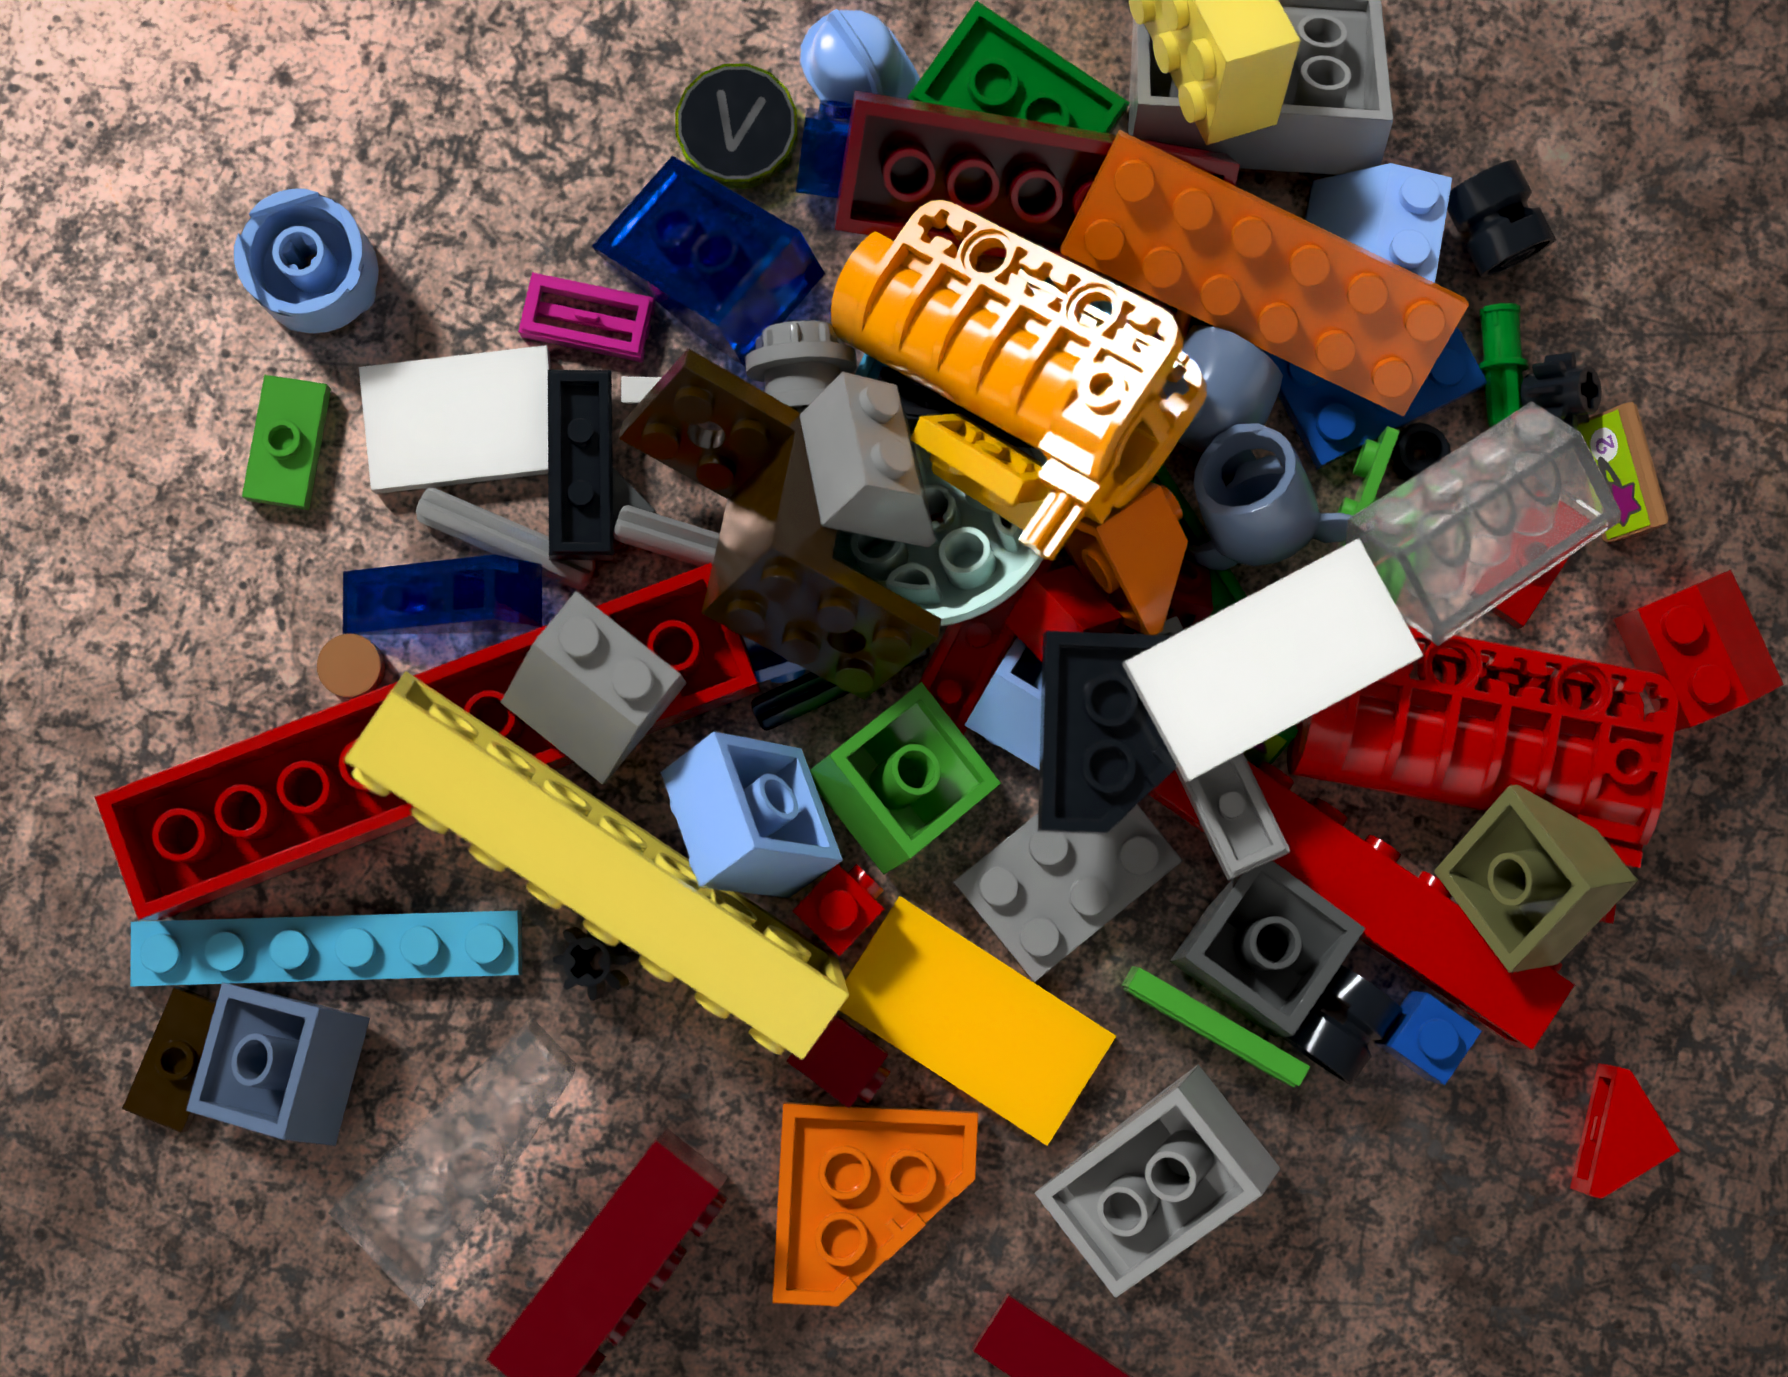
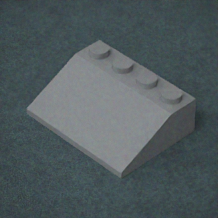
[1128,0,1393,175]

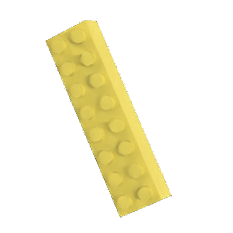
[344,671,849,1060]

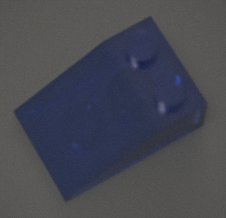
[592,155,825,366]

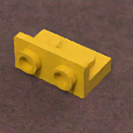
[910,413,1050,531]

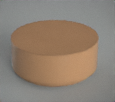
[317,634,385,699]

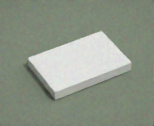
[359,345,551,494]

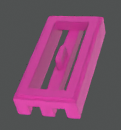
[518,272,656,363]

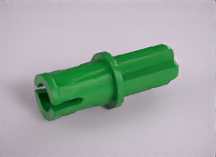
[1478,303,1529,431]

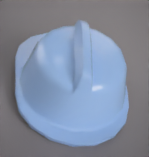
[800,9,920,136]

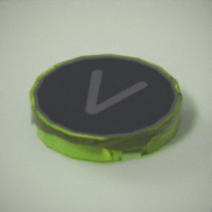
[675,64,798,189]

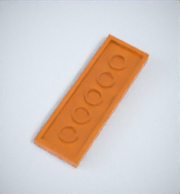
[1061,130,1469,417]

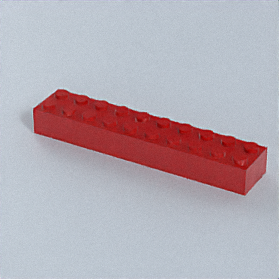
[95,563,761,921]

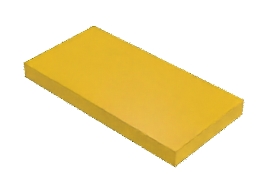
[839,896,1116,1146]

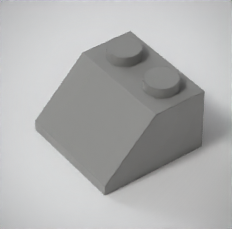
[799,372,936,548]
[501,591,687,785]

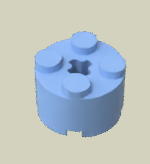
[234,188,378,333]

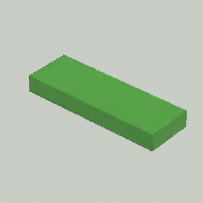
[1121,966,1310,1087]

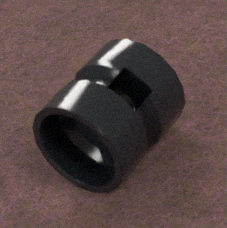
[1447,160,1556,278]
[1282,965,1403,1085]

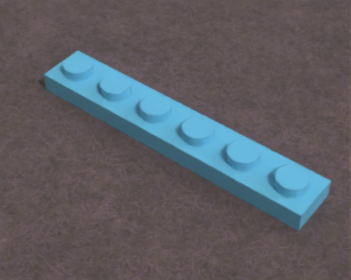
[130,910,522,987]

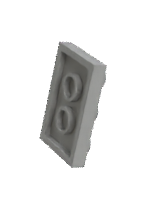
[953,805,1183,982]

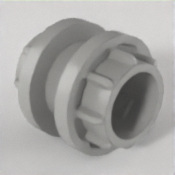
[745,320,857,413]

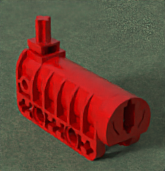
[1287,627,1679,924]

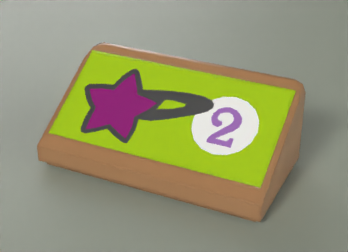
[1572,401,1669,543]

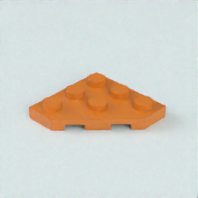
[772,1102,978,1306]

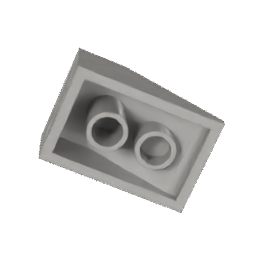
[1035,1064,1281,1298]

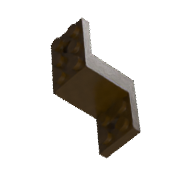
[618,348,941,700]

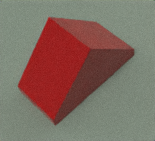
[1570,1063,1680,1199]

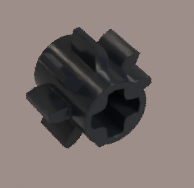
[1521,352,1602,434]
[553,927,639,1000]

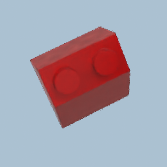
[1613,570,1784,732]

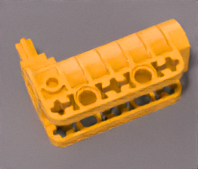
[831,200,1207,561]

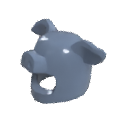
[1163,325,1283,484]
[1185,423,1369,571]

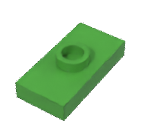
[242,374,331,510]

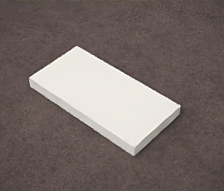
[1122,538,1424,782]

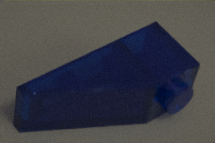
[343,554,542,635]

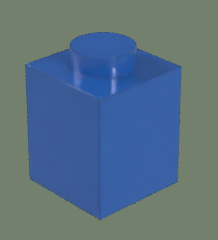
[1374,991,1482,1085]

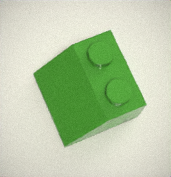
[810,682,1001,875]

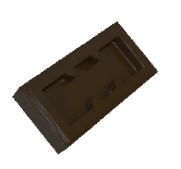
[122,987,217,1133]

